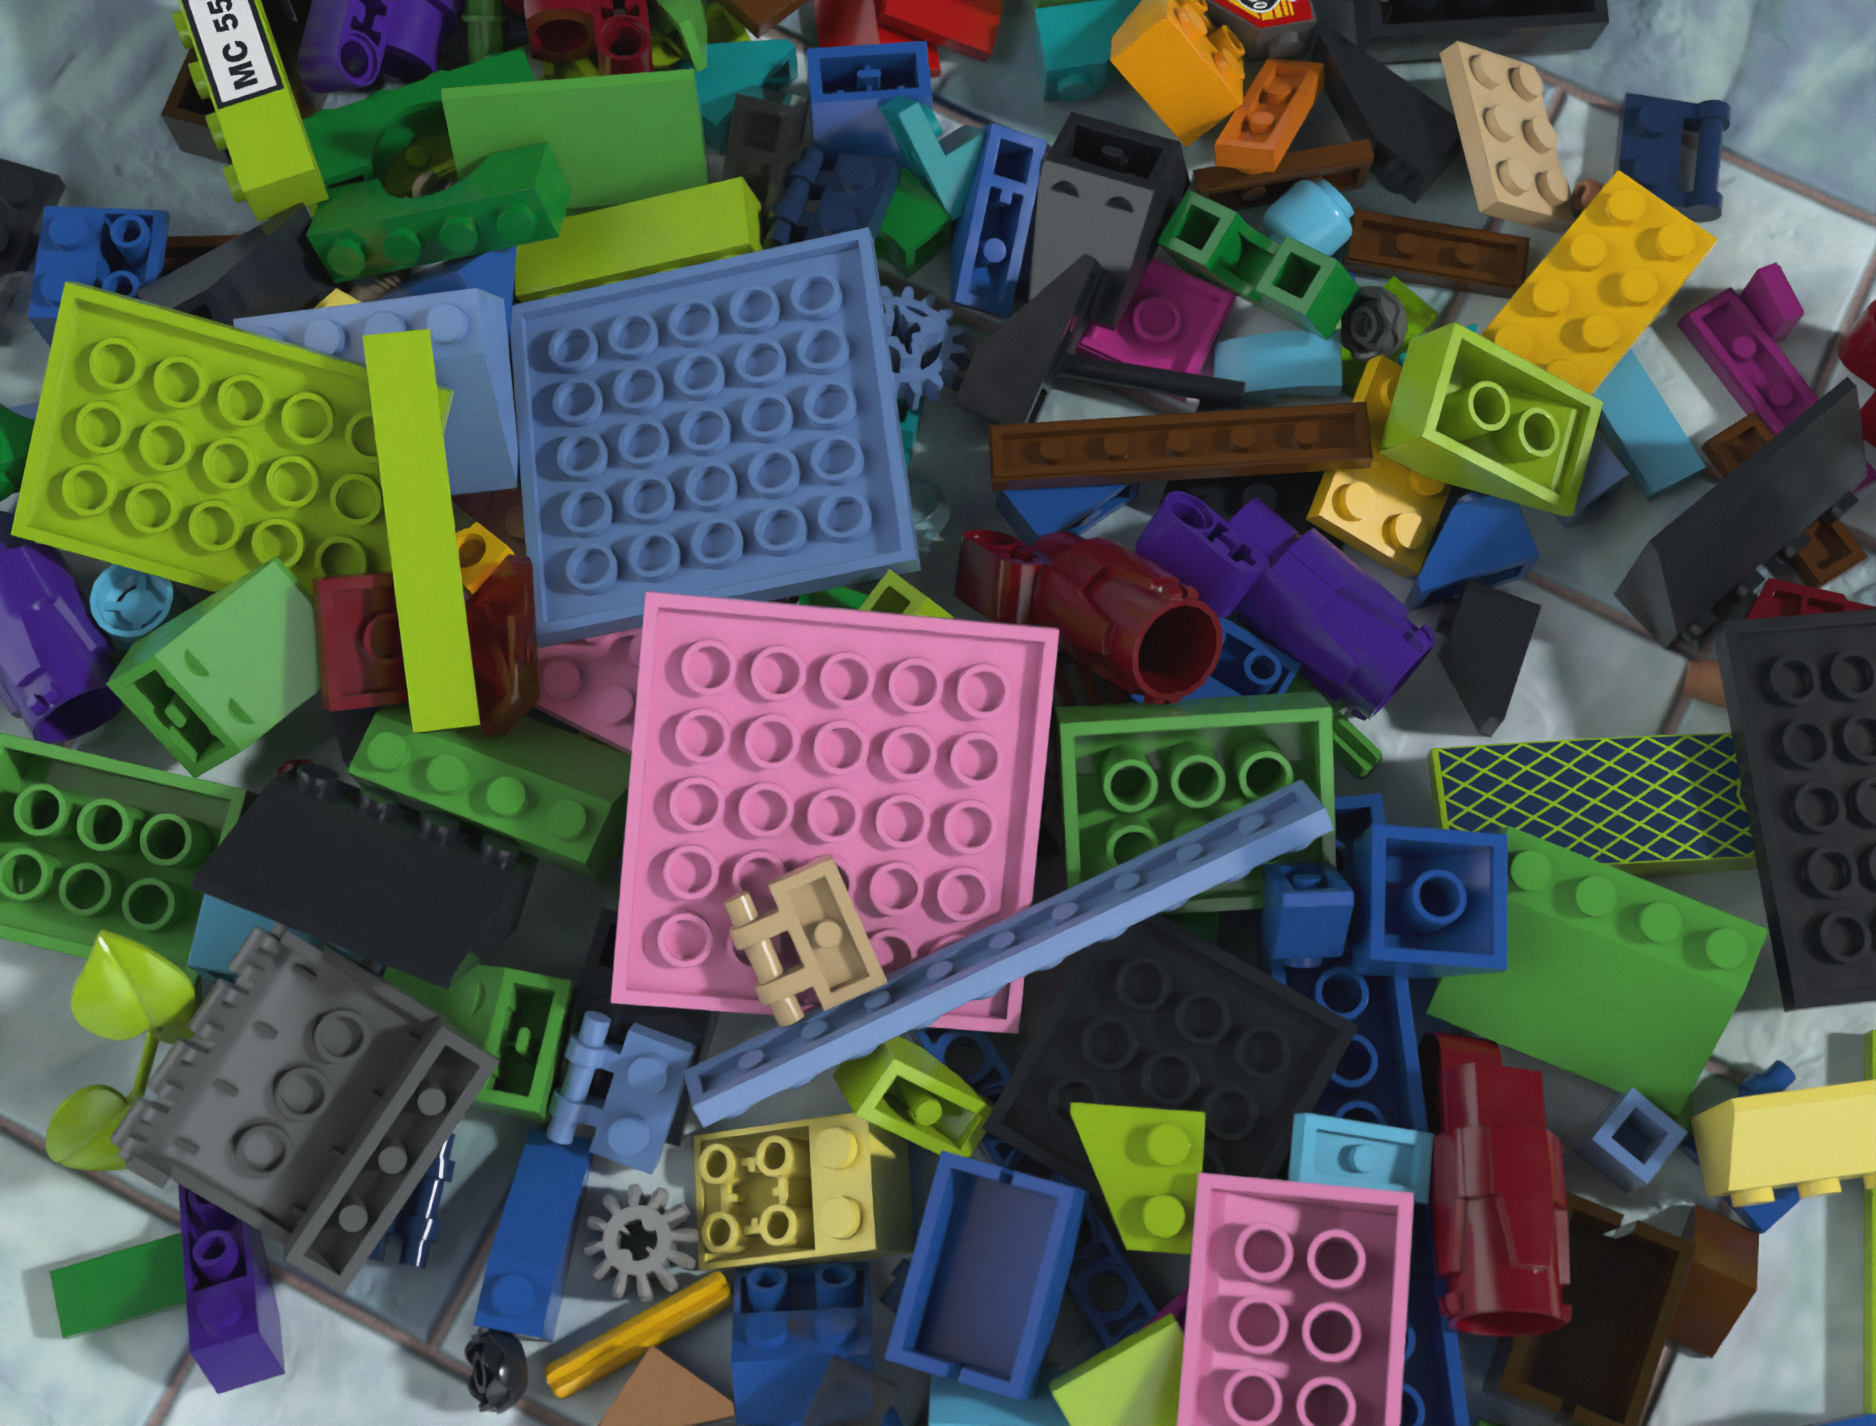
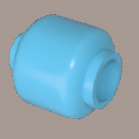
[1263,179,1354,257]

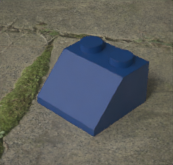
[1350,824,1507,979]

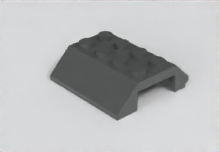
[110,922,500,1295]

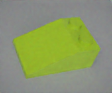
[1378,322,1603,517]

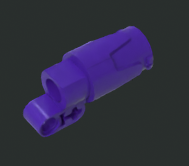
[297,0,466,94]
[1135,491,1436,721]
[0,511,125,744]

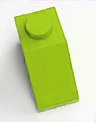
[833,1036,995,1158]

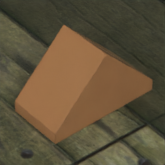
[598,1345,736,1426]

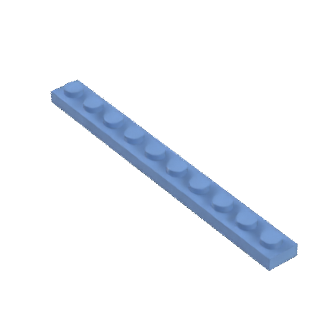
[683,779,1334,1128]

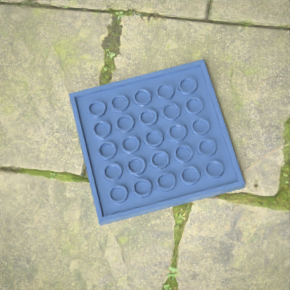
[510,227,921,648]

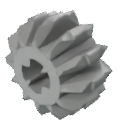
[582,1184,699,1303]

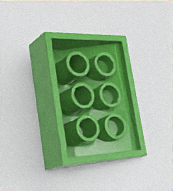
[441,69,711,218]
[1055,691,1336,915]
[0,732,259,985]
[1424,826,1769,1116]

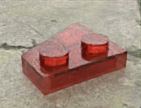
[465,554,540,736]

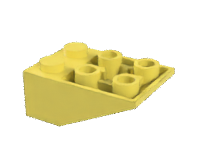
[693,1112,915,1271]

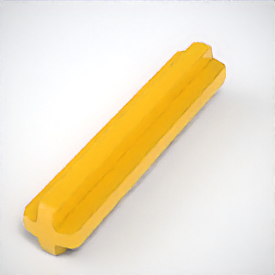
[544,1271,734,1399]

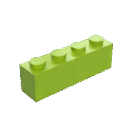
[514,176,766,303]

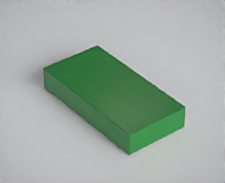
[50,1233,186,1339]

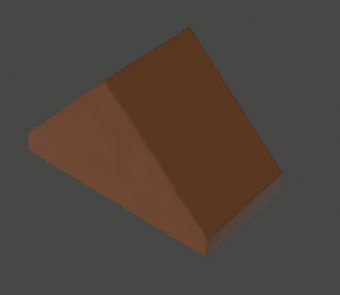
[1667,1204,1759,1359]

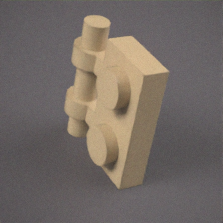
[723,854,888,1027]

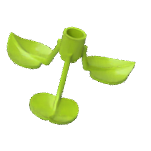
[46,929,203,1171]

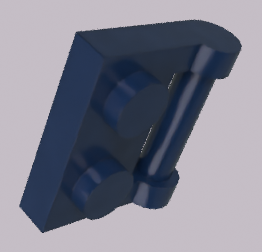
[1613,93,1731,222]

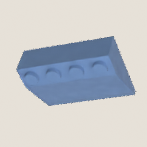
[233,288,521,497]

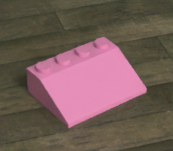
[1177,1173,1414,1426]

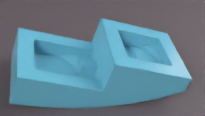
[1213,329,1342,405]

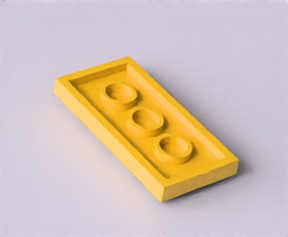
[1480,170,1718,395]

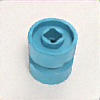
[89,564,193,654]

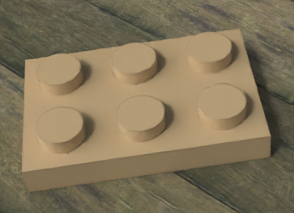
[1440,41,1575,233]

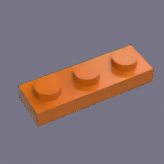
[1214,58,1325,174]

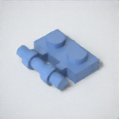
[546,1011,698,1175]

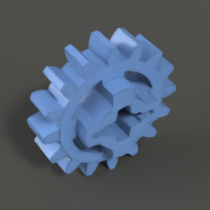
[881,286,966,410]

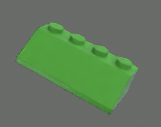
[347,698,632,884]

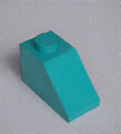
[1032,0,1141,102]
[669,39,798,156]

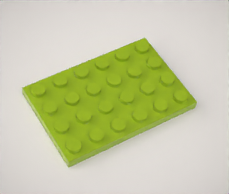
[11,281,455,598]

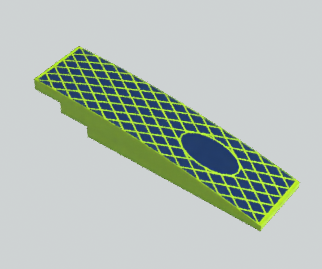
[1427,733,1757,878]

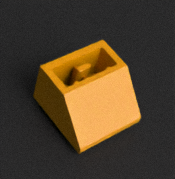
[1110,0,1245,147]

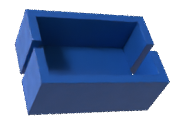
[885,1151,1090,1401]

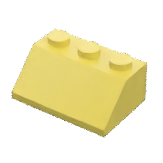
[1690,1079,1876,1208]

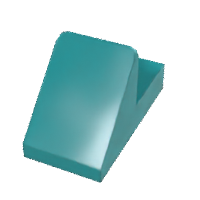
[879,95,986,221]

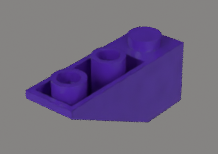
[178,1183,285,1394]

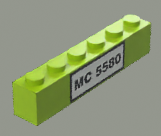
[171,0,329,222]

